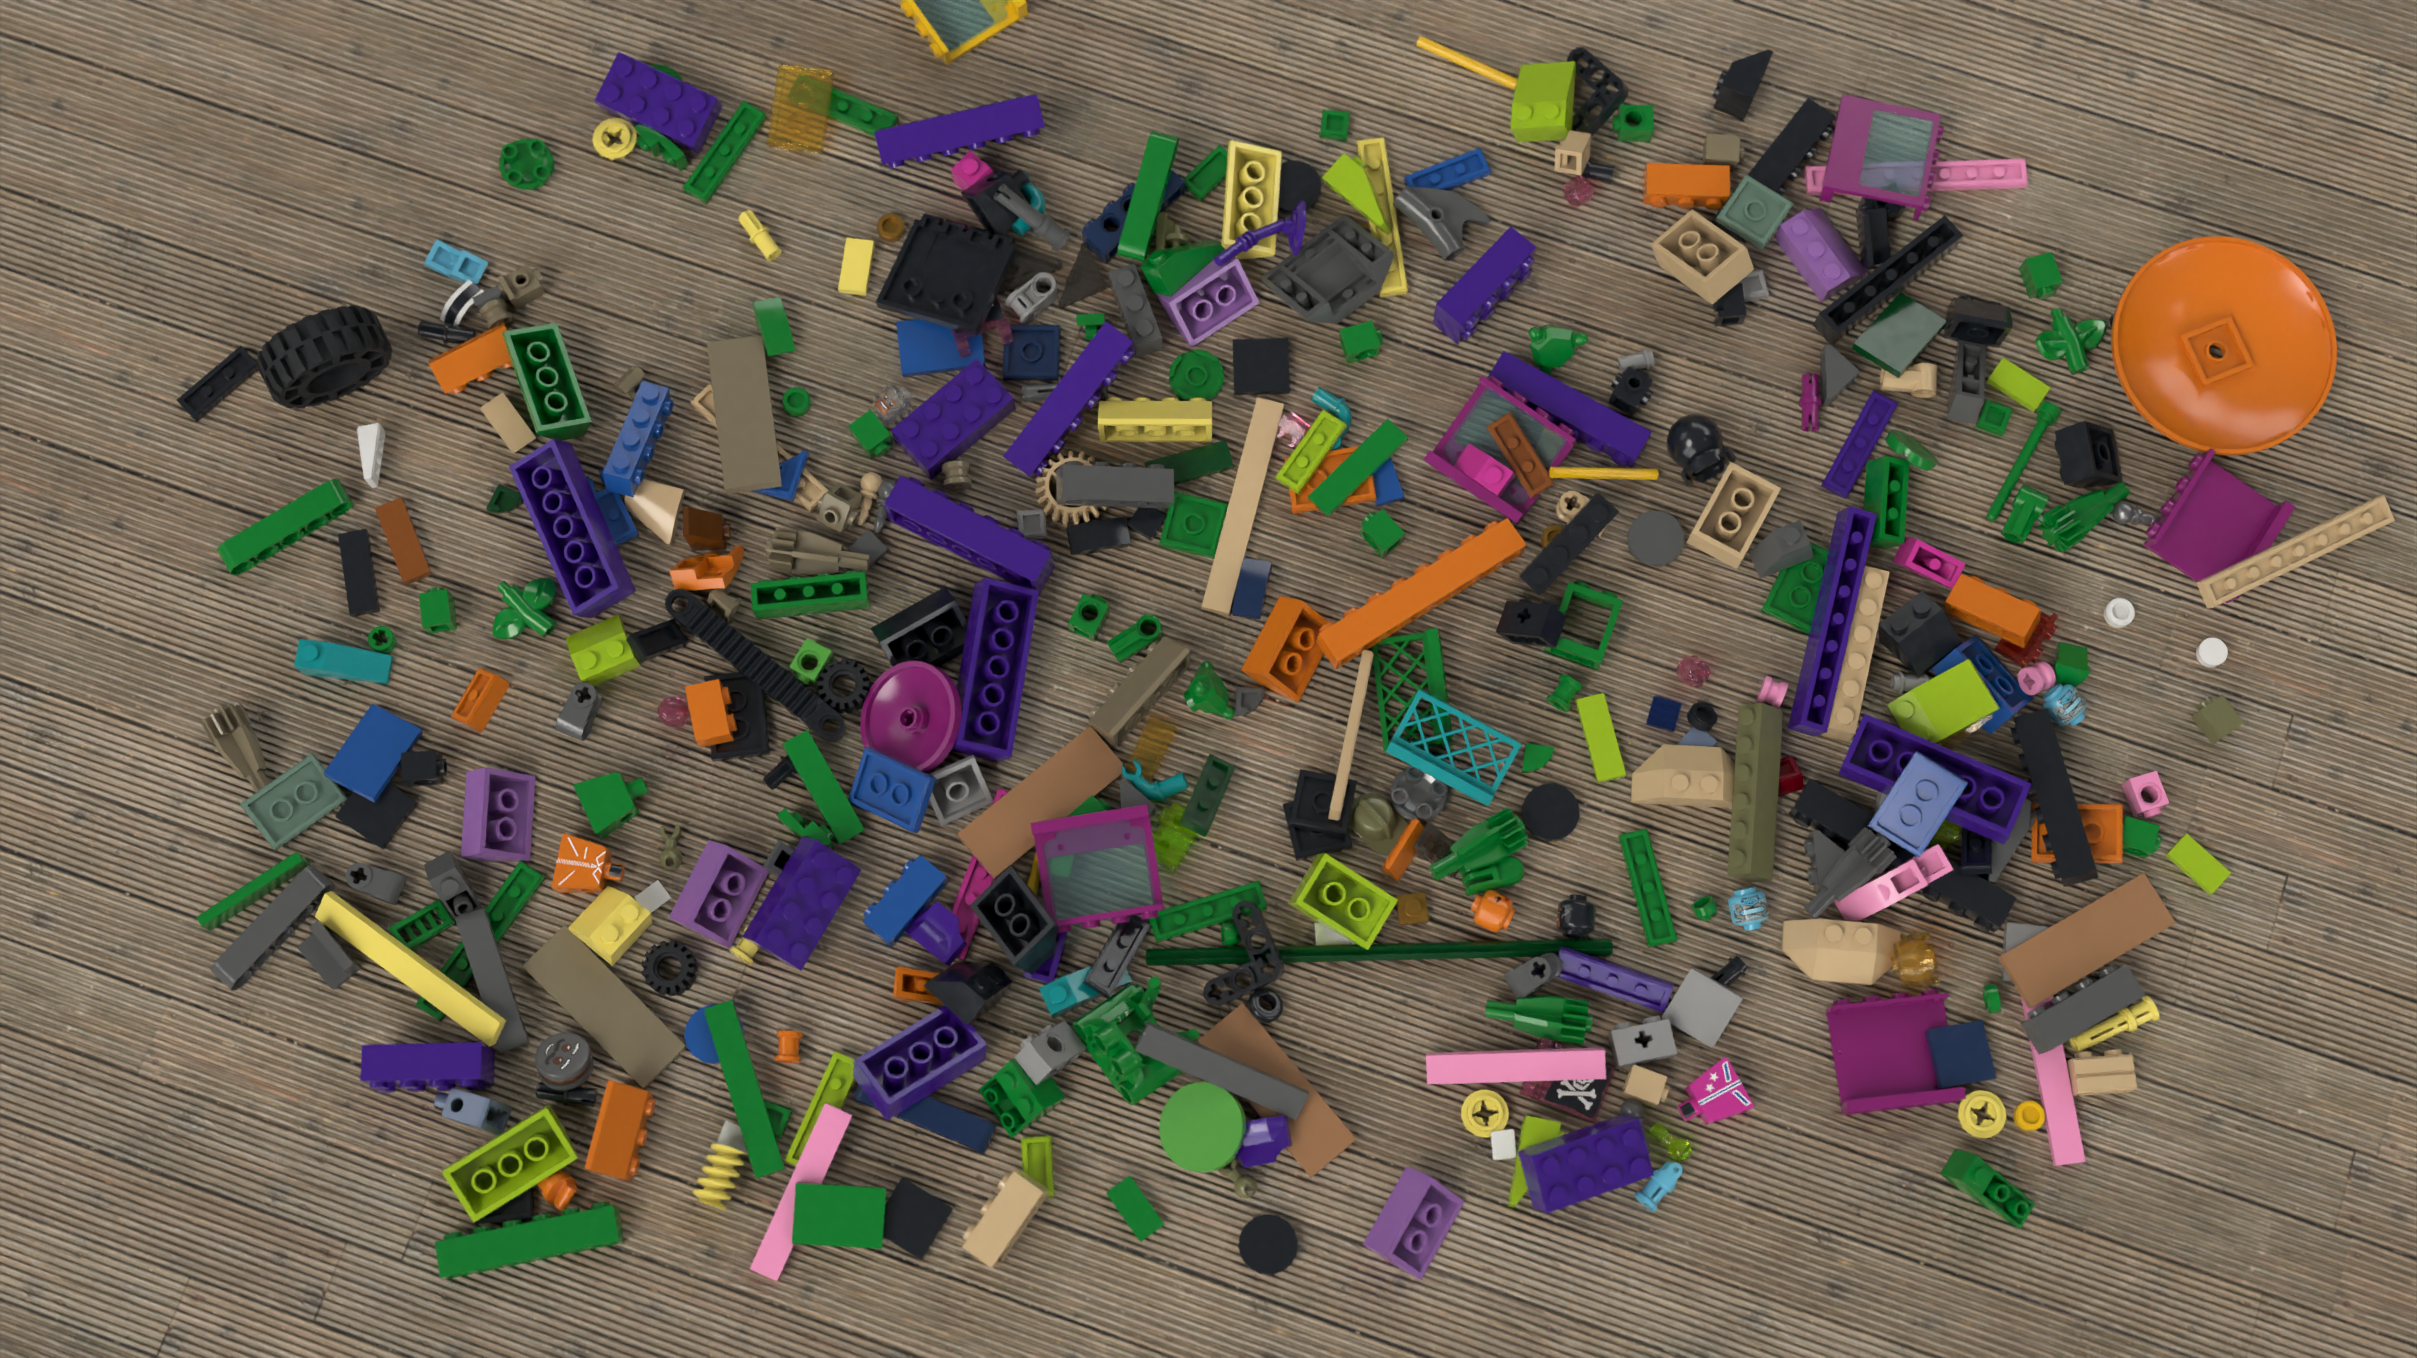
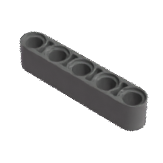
[211,865,335,991]
[455,907,529,1053]

